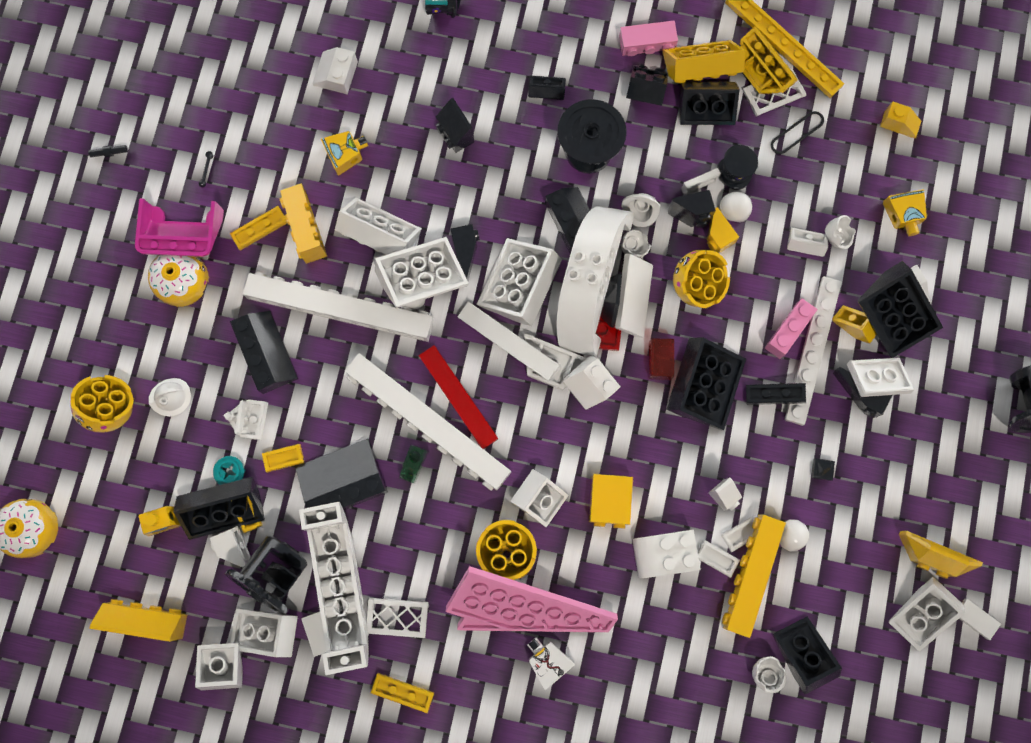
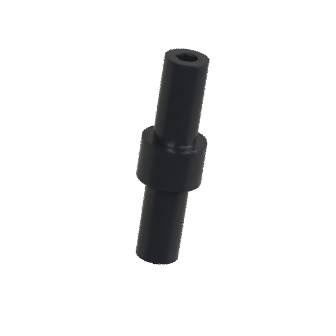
[88,145,128,158]

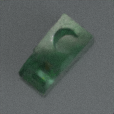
[399,445,429,484]

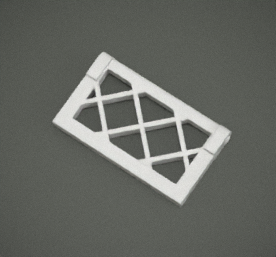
[742,68,806,117]
[367,597,429,638]

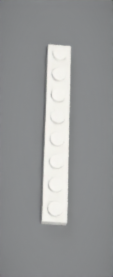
[784,276,842,426]

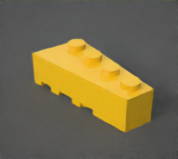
[279,184,327,264]

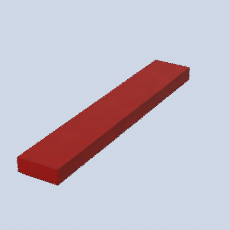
[418,345,498,449]

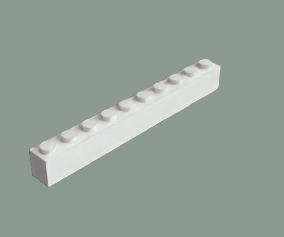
[243,272,434,342]
[345,353,511,491]

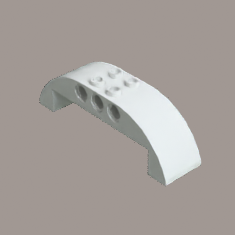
[557,206,635,357]
[299,502,369,675]

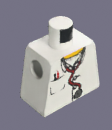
[527,637,575,690]

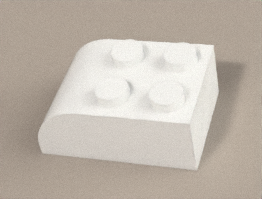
[632,530,701,579]

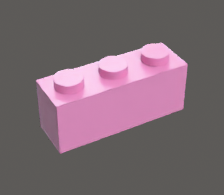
[619,21,678,56]
[765,299,818,359]

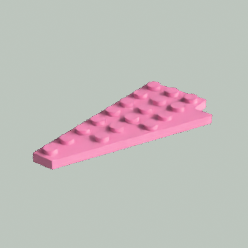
[446,566,618,632]

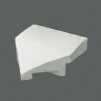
[224,400,268,440]

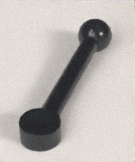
[199,151,214,188]

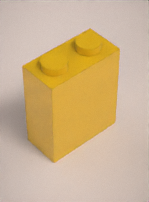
[589,474,633,529]

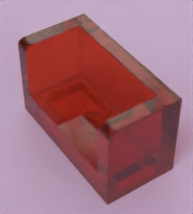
[649,338,674,380]

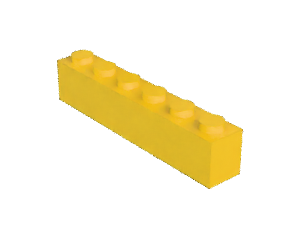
[722,514,786,638]

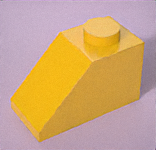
[880,101,921,139]
[707,207,739,253]
[832,305,877,344]

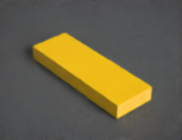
[230,206,287,251]
[371,673,434,713]

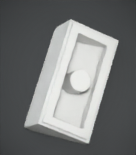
[787,227,828,257]

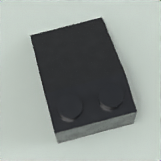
[773,616,842,694]

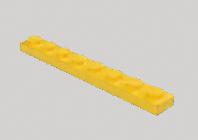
[725,0,845,98]

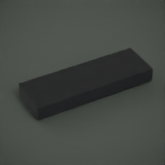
[746,383,806,405]

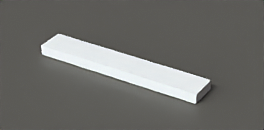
[458,302,560,381]

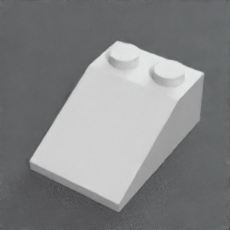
[889,577,965,652]
[231,609,298,657]

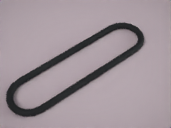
[771,111,824,154]

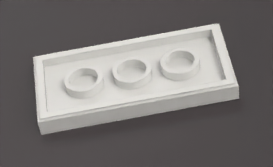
[615,254,653,338]

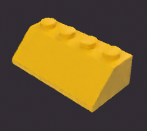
[663,40,746,83]
[89,599,188,642]

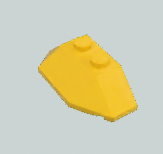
[740,27,798,94]
[899,531,983,579]

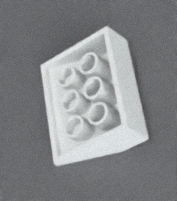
[375,237,469,308]
[477,238,562,326]

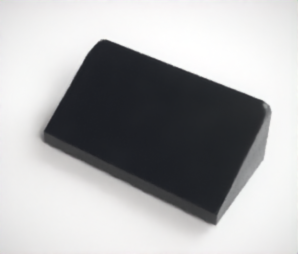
[528,76,566,100]

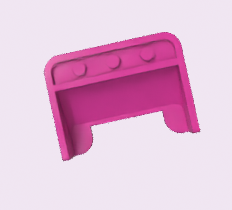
[135,198,224,257]

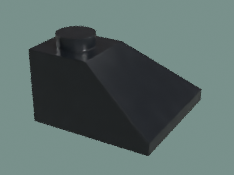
[600,274,622,328]

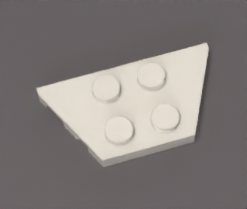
[524,334,587,390]

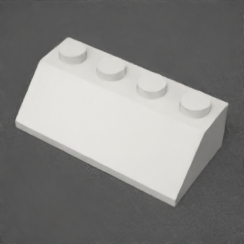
[335,198,422,255]

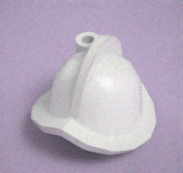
[621,193,660,227]
[149,378,191,417]

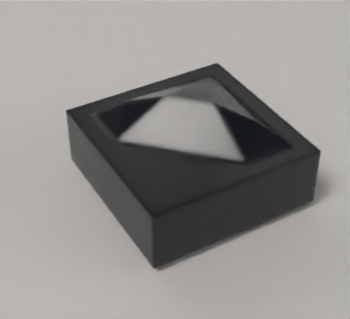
[812,458,835,481]

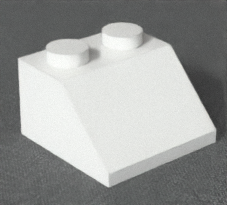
[313,47,358,94]
[562,356,620,409]
[511,469,569,527]
[195,643,243,690]

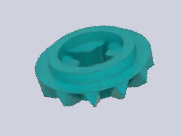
[213,456,245,485]

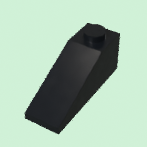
[450,224,480,281]
[833,367,893,418]

